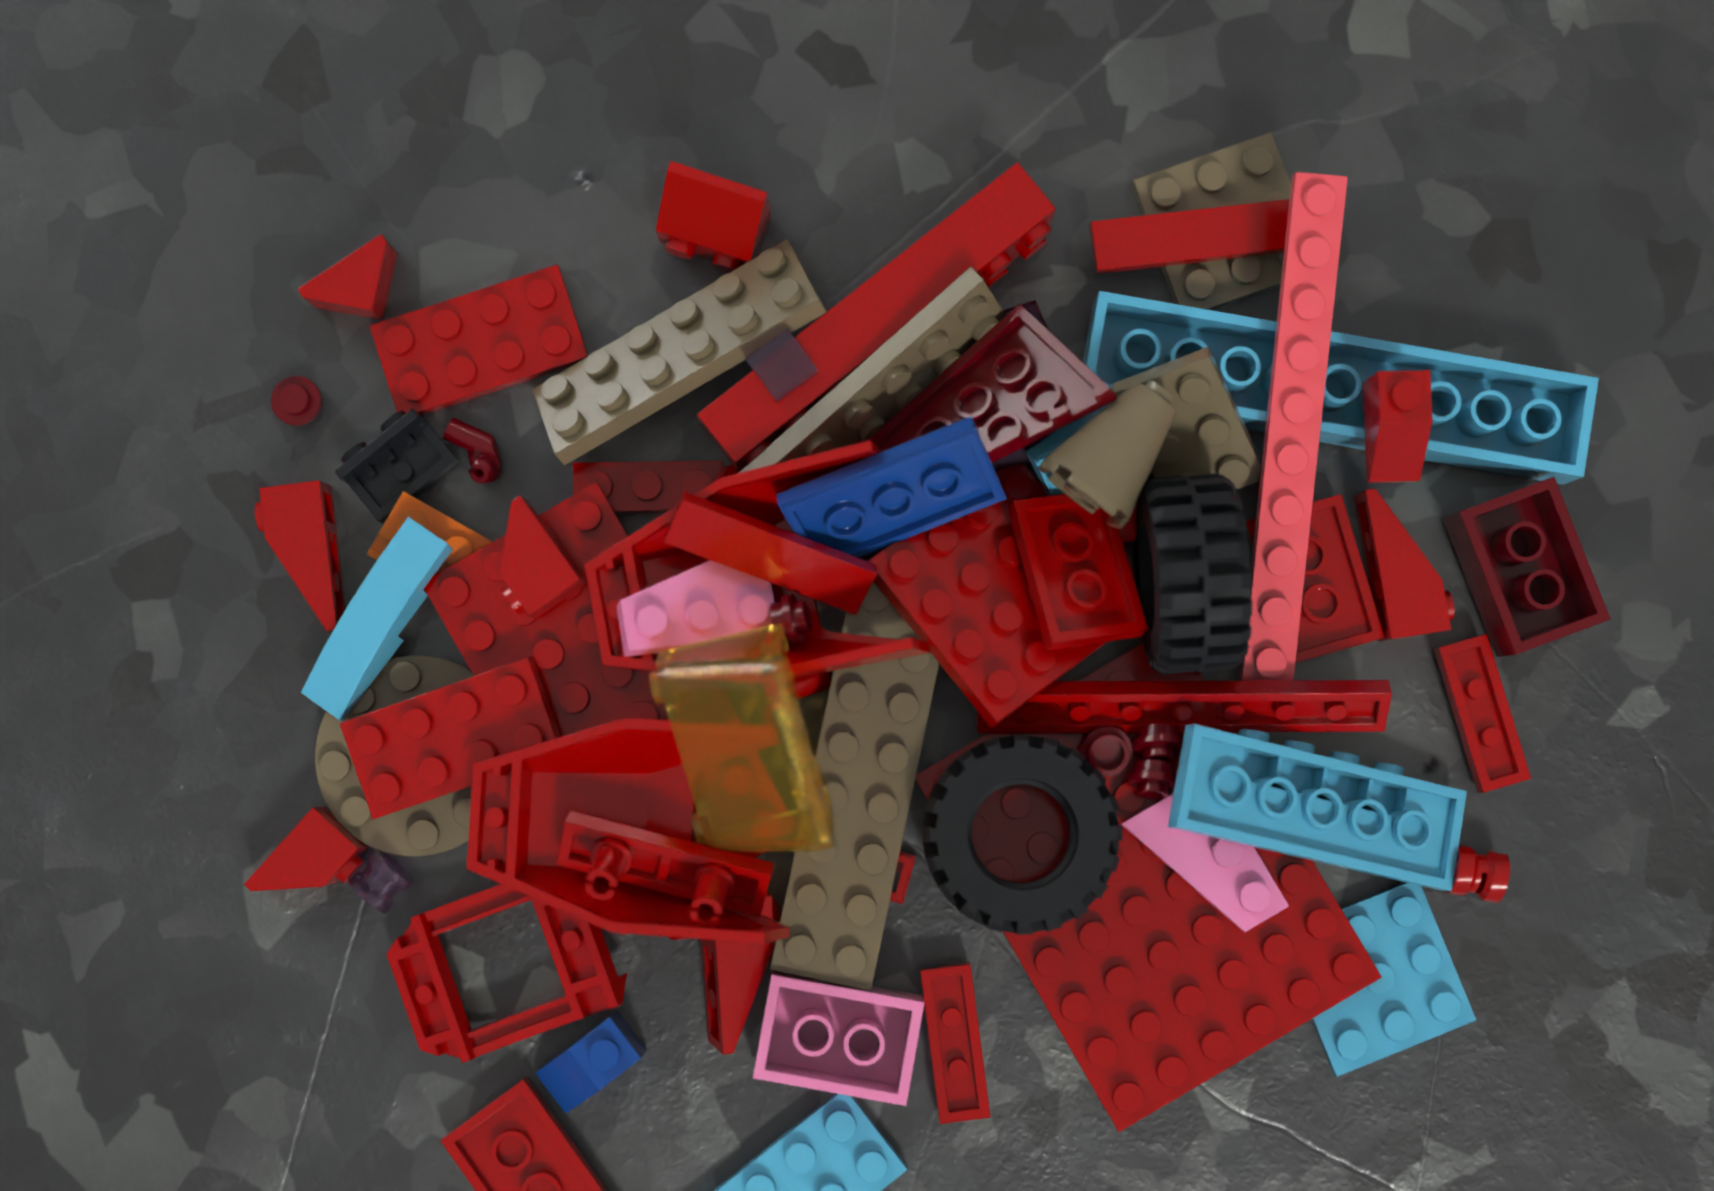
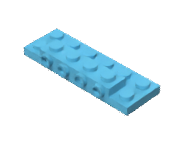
[1168,724,1467,891]

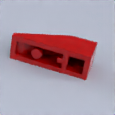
[254,480,346,632]
[1353,488,1455,642]
[701,893,780,1055]

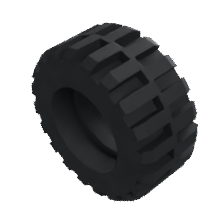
[1133,473,1252,674]
[922,734,1123,935]

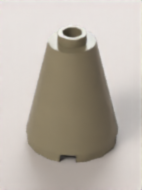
[1038,380,1176,529]

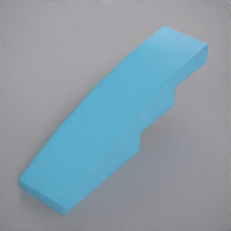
[301,517,453,722]

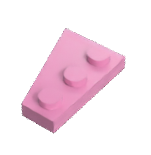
[616,560,777,656]
[1120,792,1289,932]

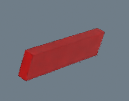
[1089,199,1289,274]
[664,491,877,615]

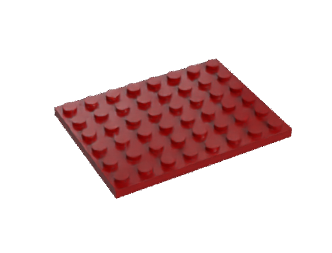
[915,643,1382,1132]

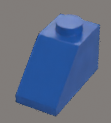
[535,1009,647,1114]

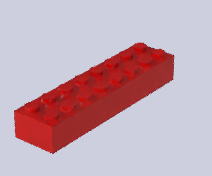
[697,162,1056,472]

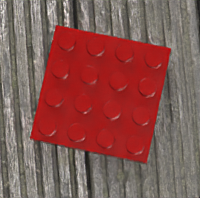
[868,458,1144,728]

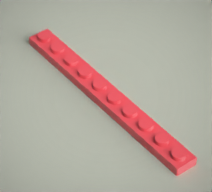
[1239,172,1348,680]

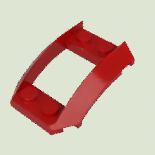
[386,884,627,1063]

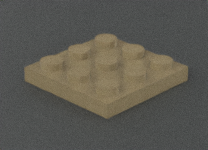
[1131,132,1291,310]

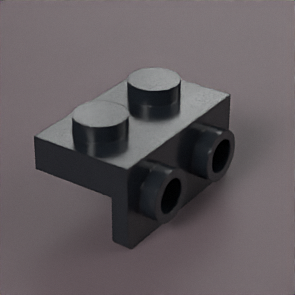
[335,409,460,524]

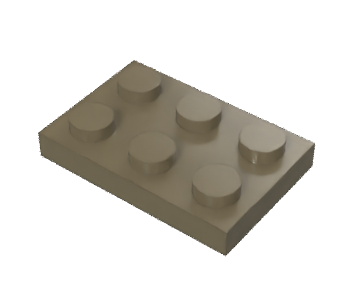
[1113,346,1262,490]

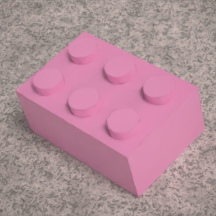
[753,970,925,1106]

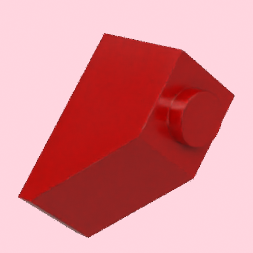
[1362,370,1432,483]
[499,495,587,618]
[243,806,369,891]

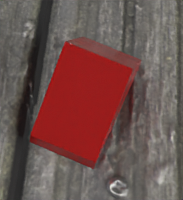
[297,234,397,321]

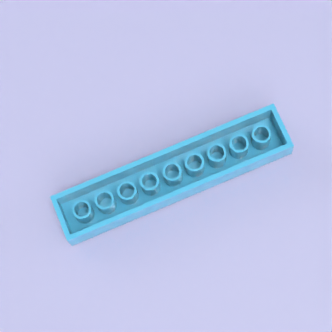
[1082,291,1599,485]

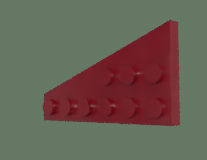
[868,303,1117,463]

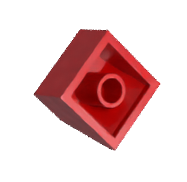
[655,161,771,273]

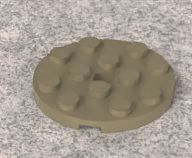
[315,655,474,856]

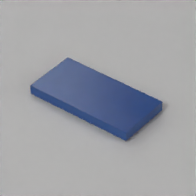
[776,416,1007,558]

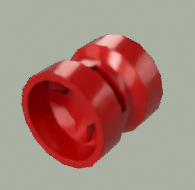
[1445,845,1510,903]

